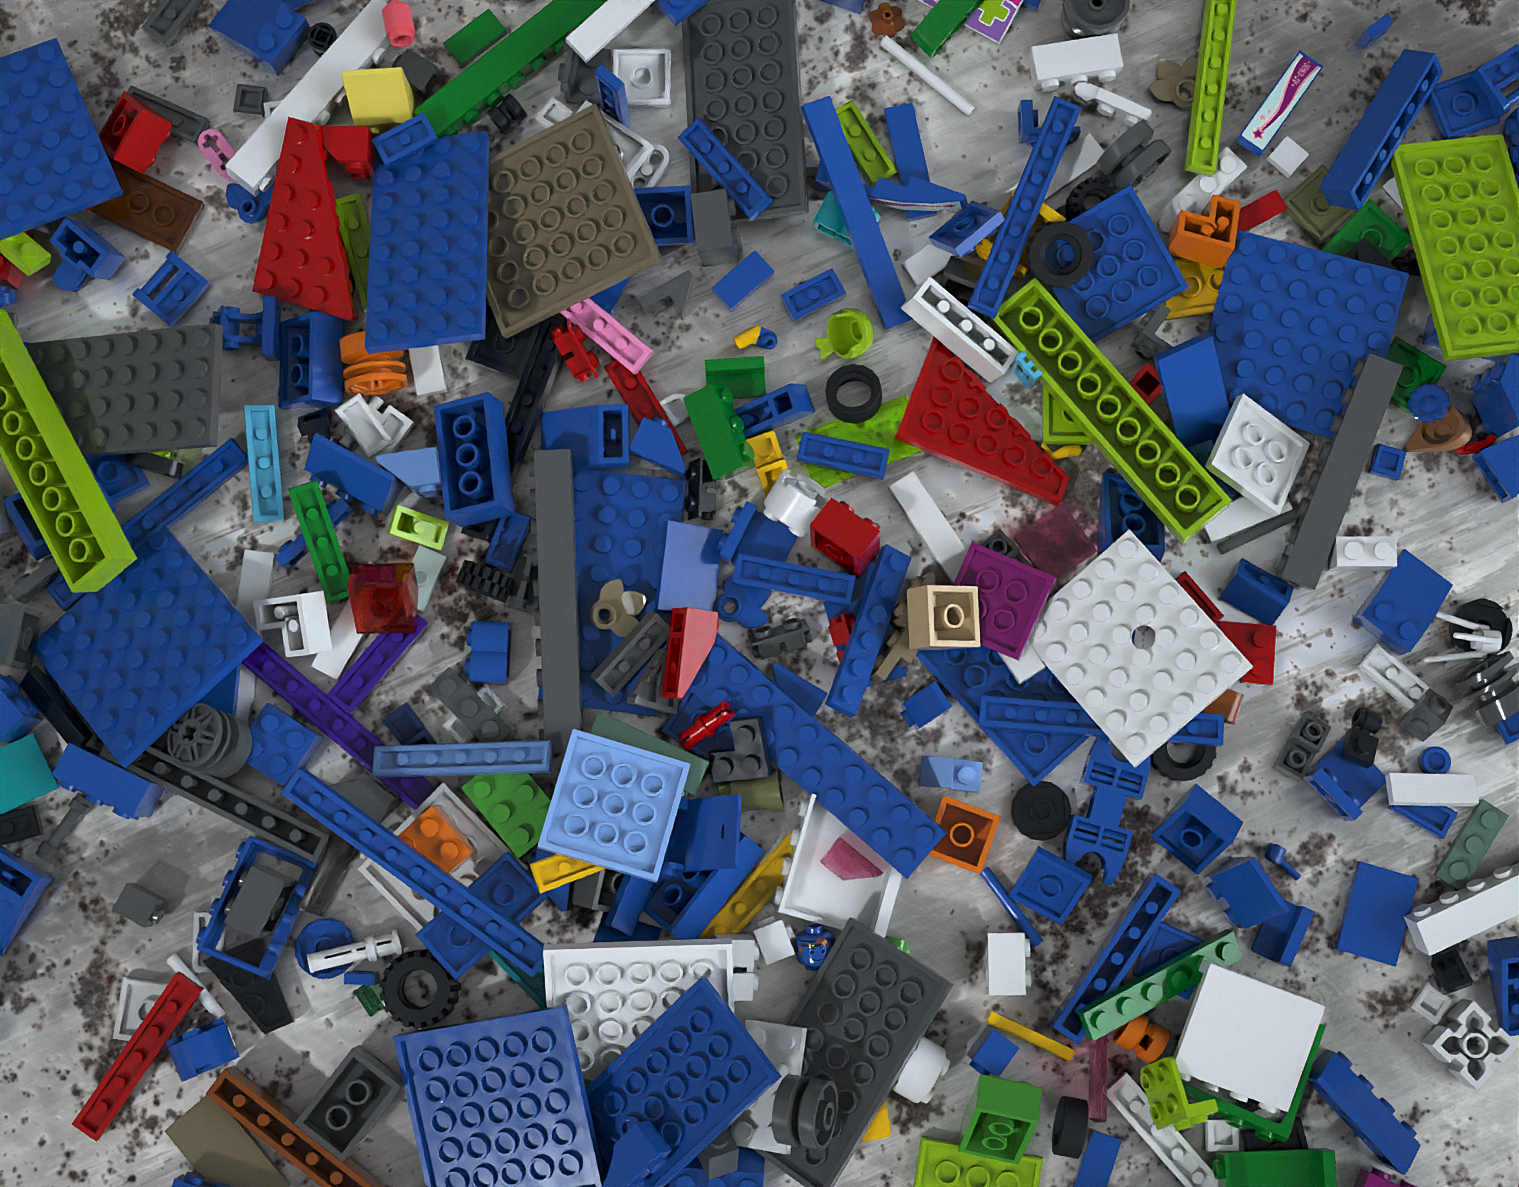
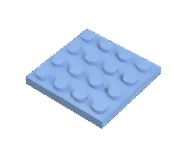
[537,729,690,883]

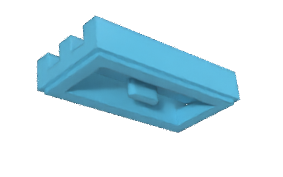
[1011,350,1043,390]

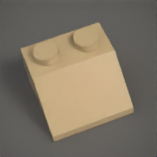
[907,585,980,650]

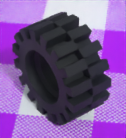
[1065,177,1118,220]
[455,560,514,602]

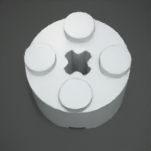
[763,469,832,538]
[891,1036,950,1104]

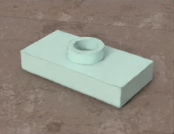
[395,545,448,612]

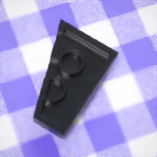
[202,938,295,1034]

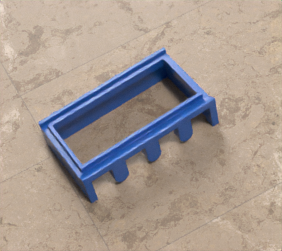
[196,835,321,980]

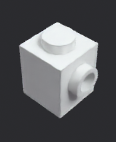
[753,916,796,965]

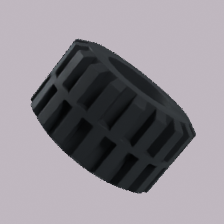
[379,949,461,1029]

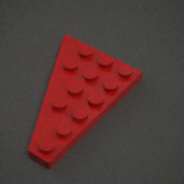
[252,117,359,321]
[894,337,1070,507]

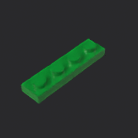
[288,479,356,604]

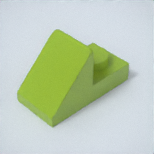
[387,504,449,551]

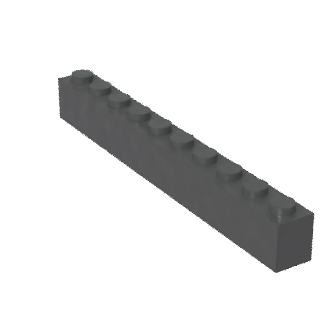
[529,449,583,753]

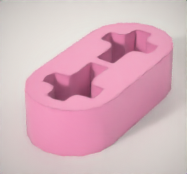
[198,129,236,181]

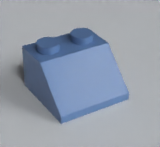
[375,447,443,500]

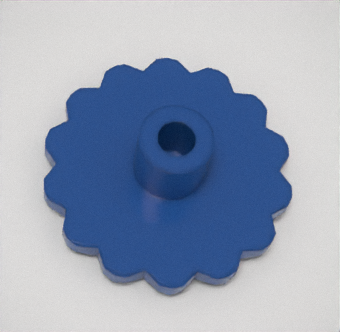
[1408,384,1451,423]

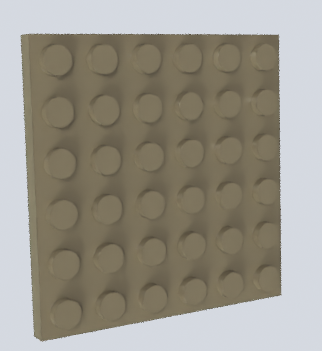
[486,103,663,339]

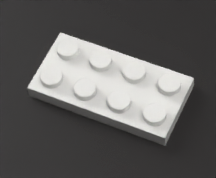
[730,1019,807,1154]

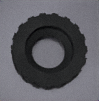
[1026,221,1094,288]
[1150,742,1217,782]

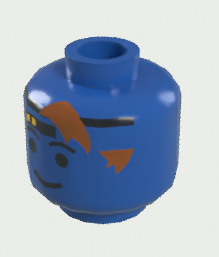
[796,923,835,971]

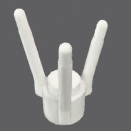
[1423,612,1502,663]

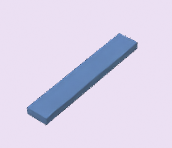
[372,740,553,778]

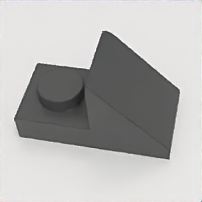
[638,270,693,321]

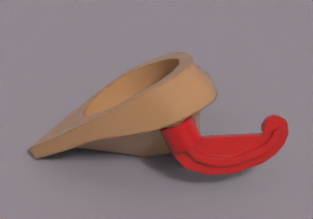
[1403,405,1496,455]

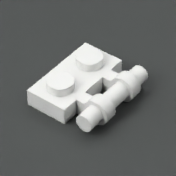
[339,395,415,468]

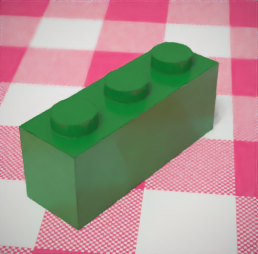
[683,383,756,480]

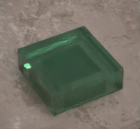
[353,985,384,1017]

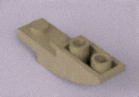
[869,572,935,685]

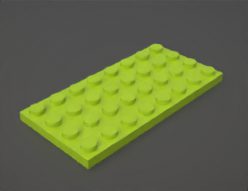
[1390,134,1519,362]

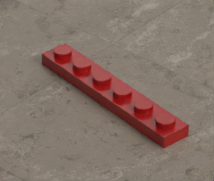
[71,971,204,1142]

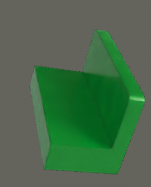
[705,356,766,399]

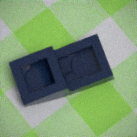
[383,702,438,745]

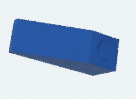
[735,383,815,438]
[1487,936,1519,1036]

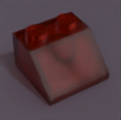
[347,563,418,634]

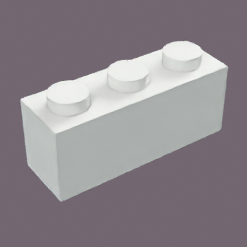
[1028,33,1124,92]

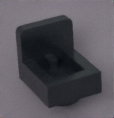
[1426,943,1473,996]

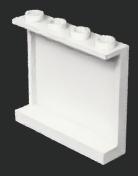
[772,794,902,938]
[1173,959,1326,1113]

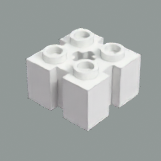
[1421,999,1519,1090]

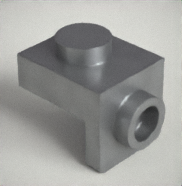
[1399,688,1453,742]

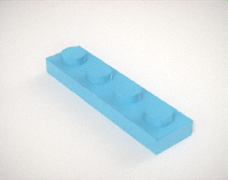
[243,404,284,524]

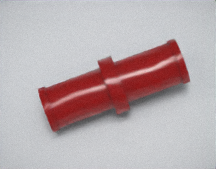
[678,701,735,750]

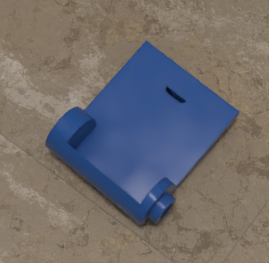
[659,794,742,878]

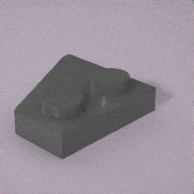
[626,649,679,715]

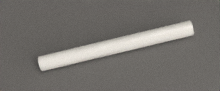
[880,36,976,116]

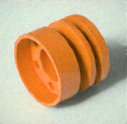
[339,331,408,396]

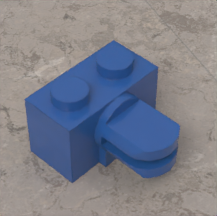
[49,217,126,292]

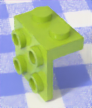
[1140,1056,1219,1132]

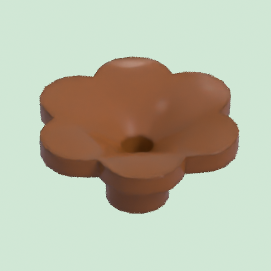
[869,3,905,38]

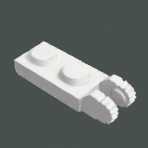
[1072,81,1152,127]

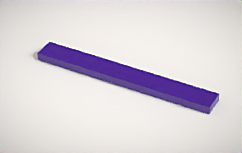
[241,641,437,810]

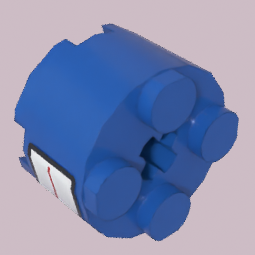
[166,1017,240,1082]

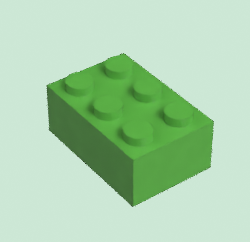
[461,773,551,859]
[958,1074,1042,1165]

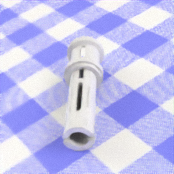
[307,928,403,973]

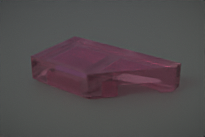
[820,837,883,881]

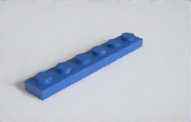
[825,544,911,718]

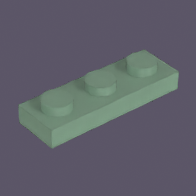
[1433,799,1509,891]

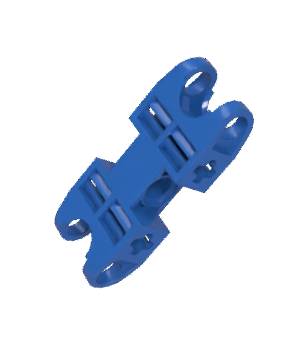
[1062,737,1151,886]

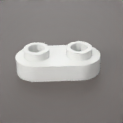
[630,144,670,188]

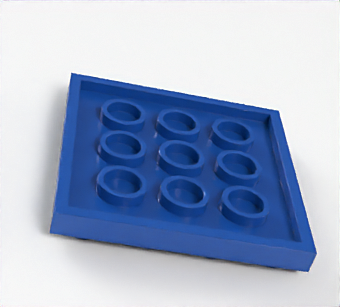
[1027,184,1189,343]

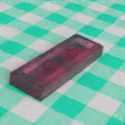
[1088,1033,1108,1123]

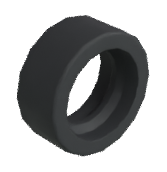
[825,364,882,424]
[1052,1096,1089,1159]

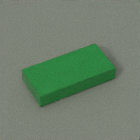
[443,9,507,68]

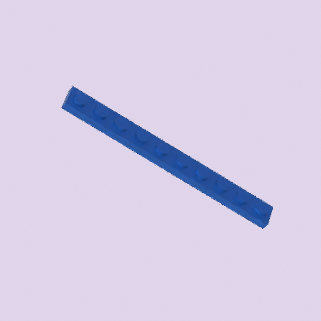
[281,767,544,977]

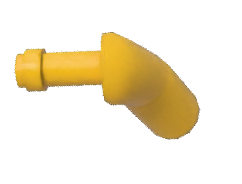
[1040,444,1082,461]

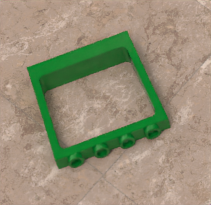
[1170,1022,1326,1143]

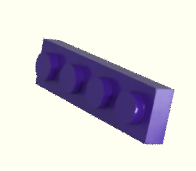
[327,604,429,715]

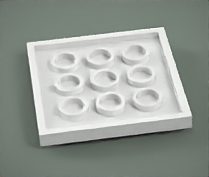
[358,782,530,931]

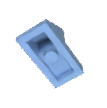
[919,756,983,793]

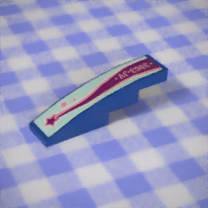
[1236,51,1324,157]
[863,176,968,211]

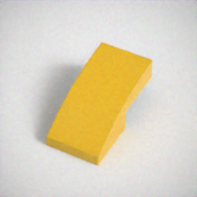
[745,429,790,497]

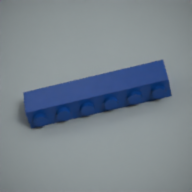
[1320,49,1443,211]
[1048,873,1181,1045]

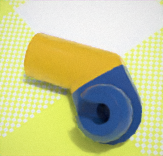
[733,326,778,350]

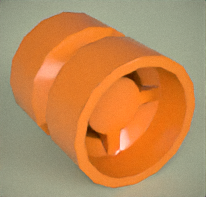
[1113,1014,1171,1064]

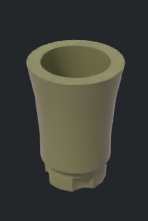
[718,768,784,812]

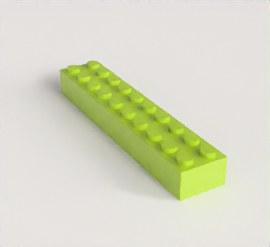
[989,278,1232,545]
[0,309,137,593]

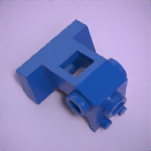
[209,296,281,361]

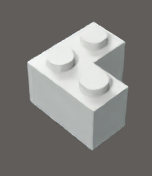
[253,591,333,658]

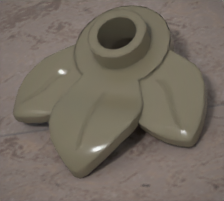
[1149,55,1198,108]
[590,579,647,637]

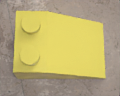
[342,67,416,138]

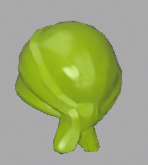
[815,308,874,360]

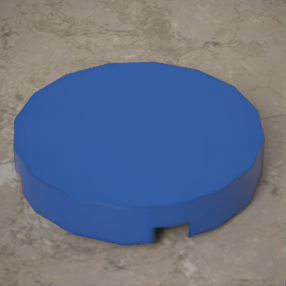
[295,918,357,979]

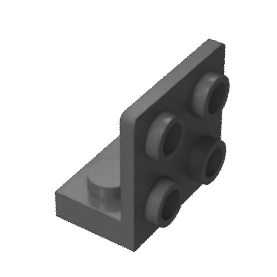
[558,27,611,108]

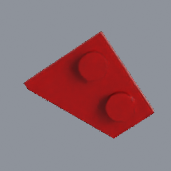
[1216,621,1276,686]

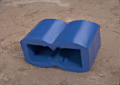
[465,621,512,684]

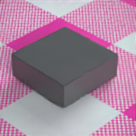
[233,84,268,118]

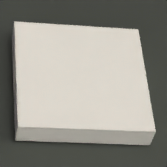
[613,49,671,108]
[113,977,179,1047]

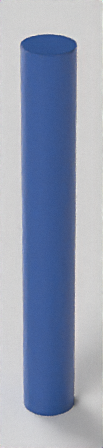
[980,866,1043,947]

